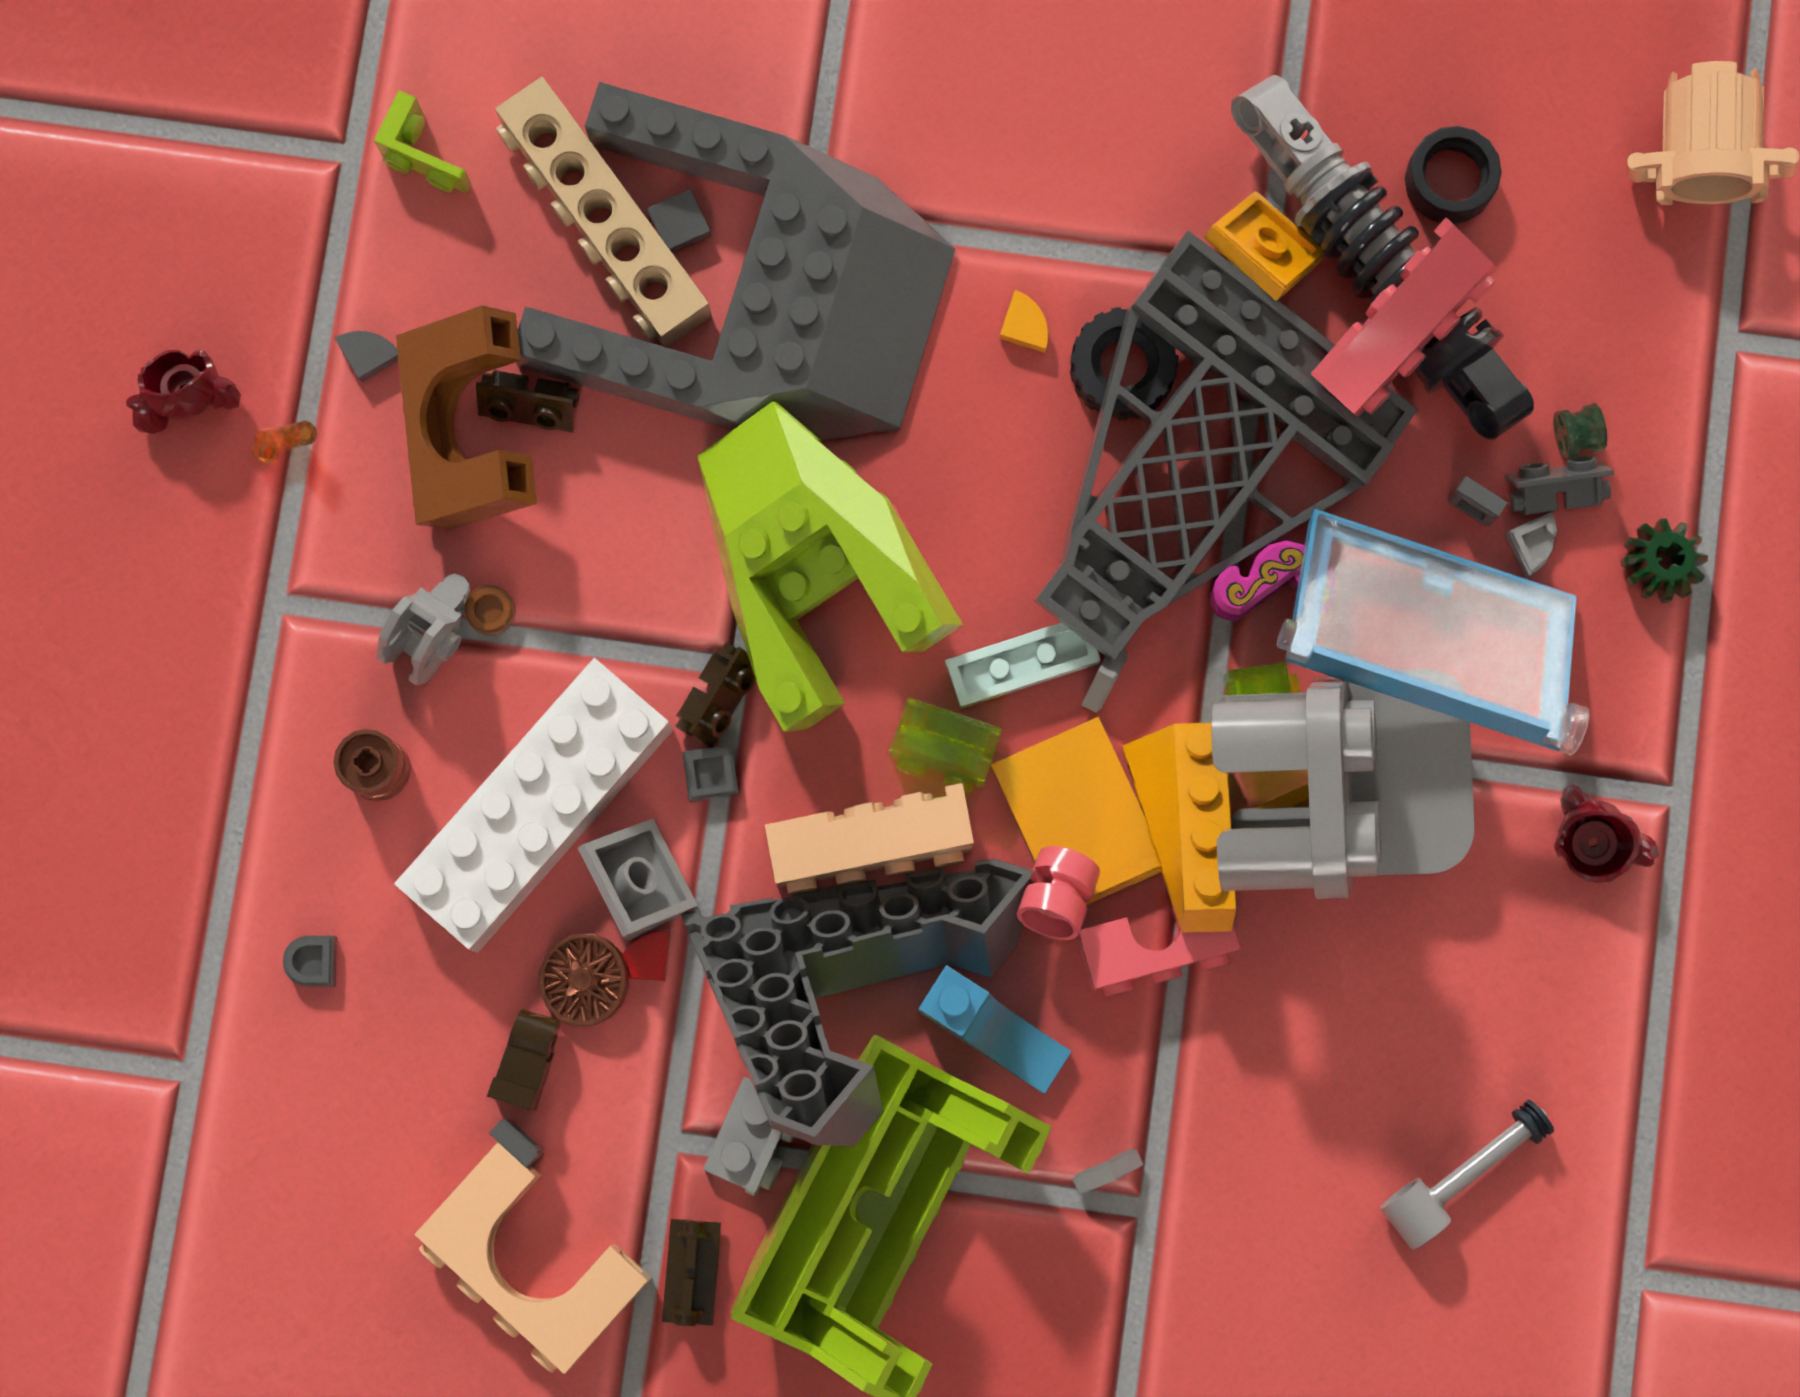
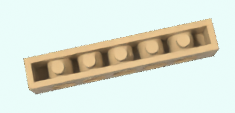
[495,76,712,348]

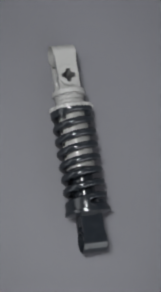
[1231,75,1534,440]

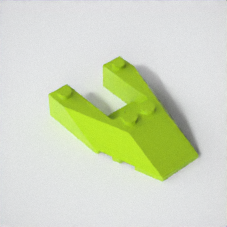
[697,401,963,732]

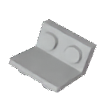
[703,1077,794,1196]

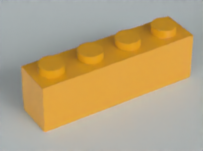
[1122,723,1236,932]

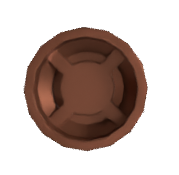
[333,729,411,801]

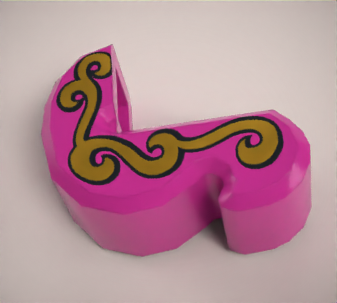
[1209,541,1335,622]

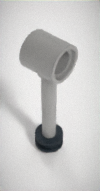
[1380,1099,1554,1250]

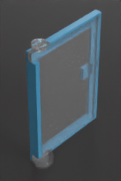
[1277,509,1589,755]

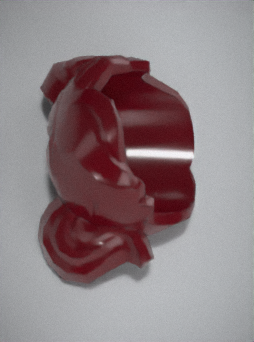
[126,350,241,434]
[1554,784,1659,883]

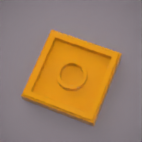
[1203,191,1325,301]

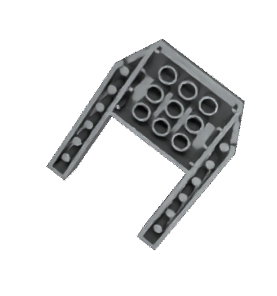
[516,82,955,441]

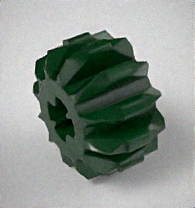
[1620,518,1708,603]

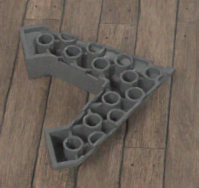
[681,859,1032,1146]

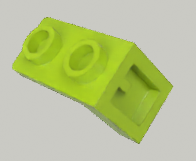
[374,90,472,193]

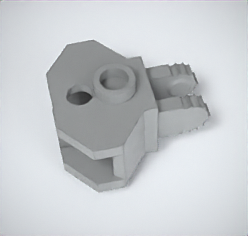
[376,573,470,686]

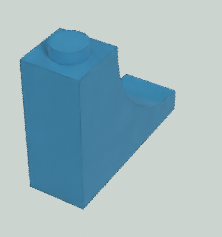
[918,965,1071,1094]

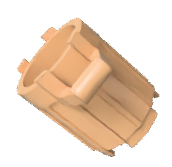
[1627,61,1799,205]

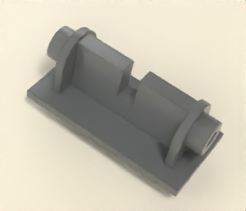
[1504,456,1614,516]

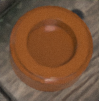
[465,585,516,636]

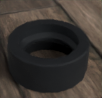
[1404,126,1502,224]

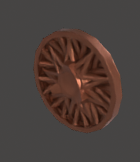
[540,933,629,1026]

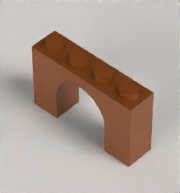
[396,305,537,530]

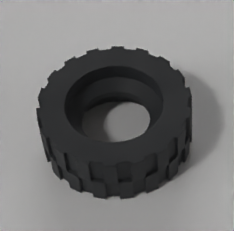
[1070,307,1179,420]

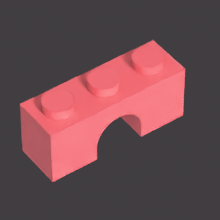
[1077,907,1241,997]

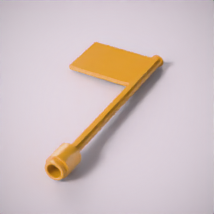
[991,717,1309,906]

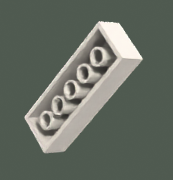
[394,658,674,953]

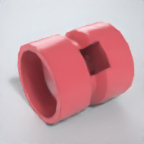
[1016,846,1101,940]

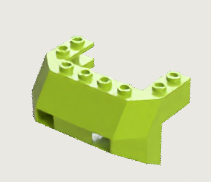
[730,1035,1052,1397]

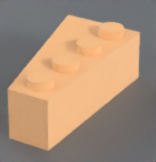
[765,783,974,894]

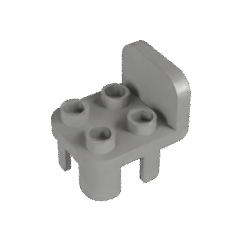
[1212,671,1474,899]

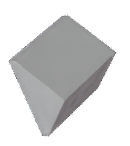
[578,819,698,942]

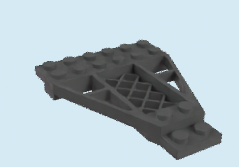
[1033,230,1418,661]

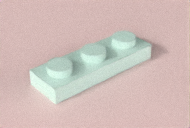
[945,622,1101,709]

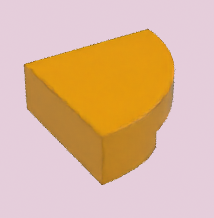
[999,290,1048,353]

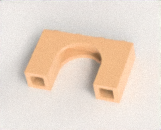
[414,1142,652,1374]

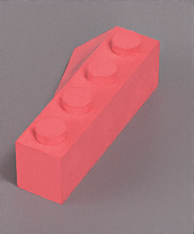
[1311,218,1496,417]

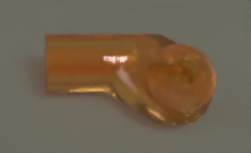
[252,421,317,463]

